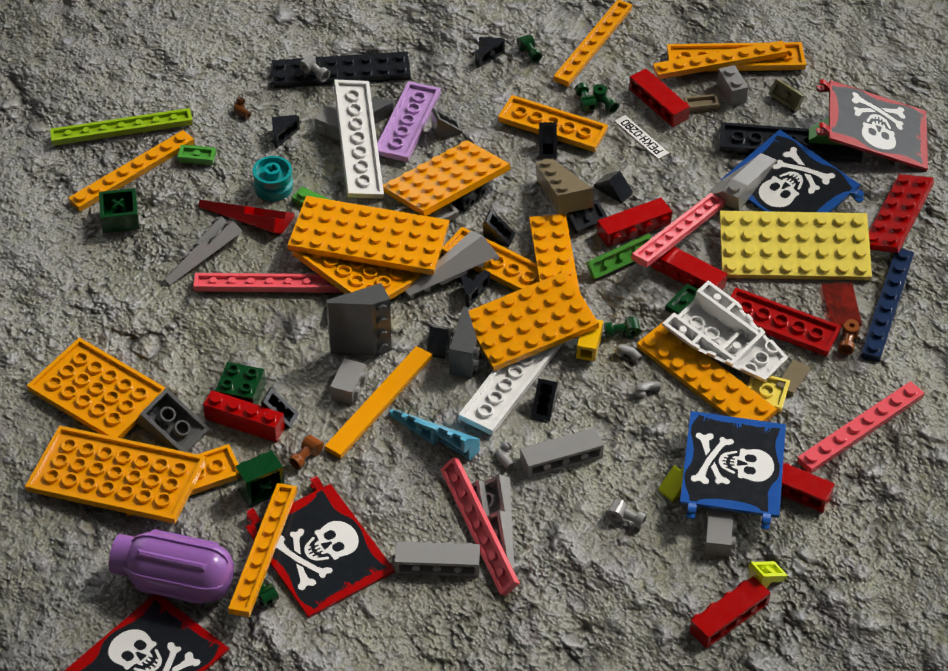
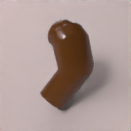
[234,97,251,120]

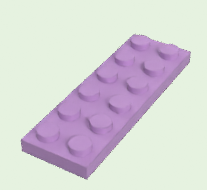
[377,81,441,162]

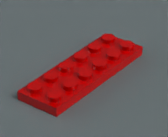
[869,174,934,253]
[730,287,842,357]

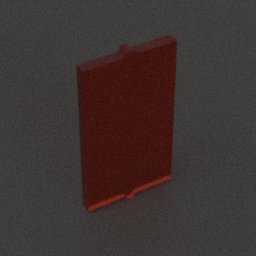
[821,282,862,327]

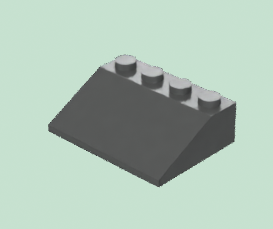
[326,283,392,356]

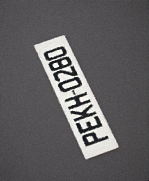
[615,115,669,159]

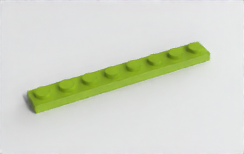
[50,108,193,146]

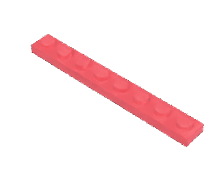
[631,193,726,268]
[193,273,343,293]
[797,381,924,474]
[440,457,520,596]

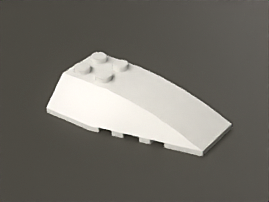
[662,281,788,382]

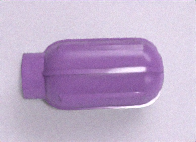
[109,529,234,604]

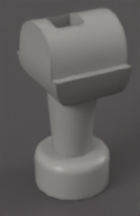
[299,55,330,82]
[606,499,647,529]

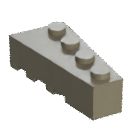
[535,159,594,215]

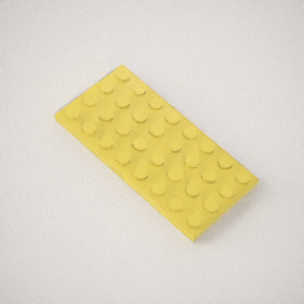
[719,211,872,280]

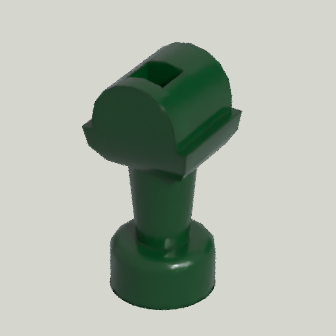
[517,34,543,63]
[574,82,597,111]
[593,84,619,114]
[604,316,641,338]
[258,582,279,607]

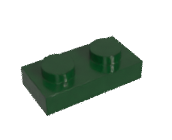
[665,284,698,315]

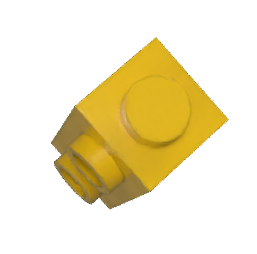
[576,320,603,362]

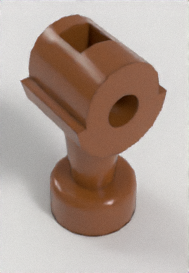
[839,319,860,355]
[288,435,324,470]

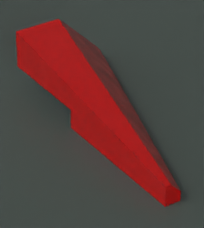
[198,199,295,234]

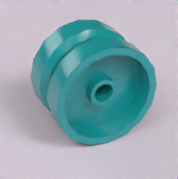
[252,156,293,201]

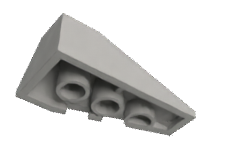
[709,153,776,211]

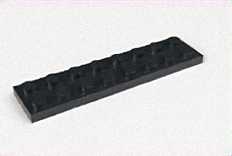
[272,51,411,88]
[719,122,862,162]

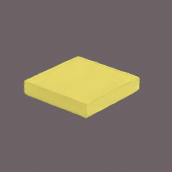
[748,376,790,413]

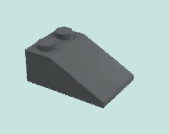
[449,306,480,378]
[136,388,210,452]

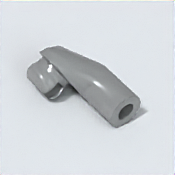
[614,344,643,364]
[635,381,661,398]
[496,441,515,470]

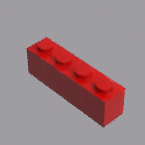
[629,68,690,127]
[597,197,672,247]
[651,247,728,290]
[203,390,285,443]
[781,462,835,513]
[689,576,771,649]

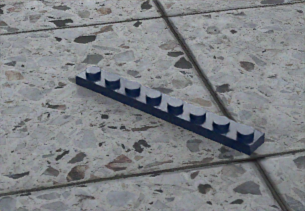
[861,249,914,362]

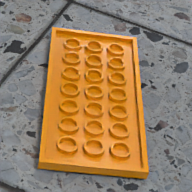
[288,196,449,275]
[25,425,207,524]

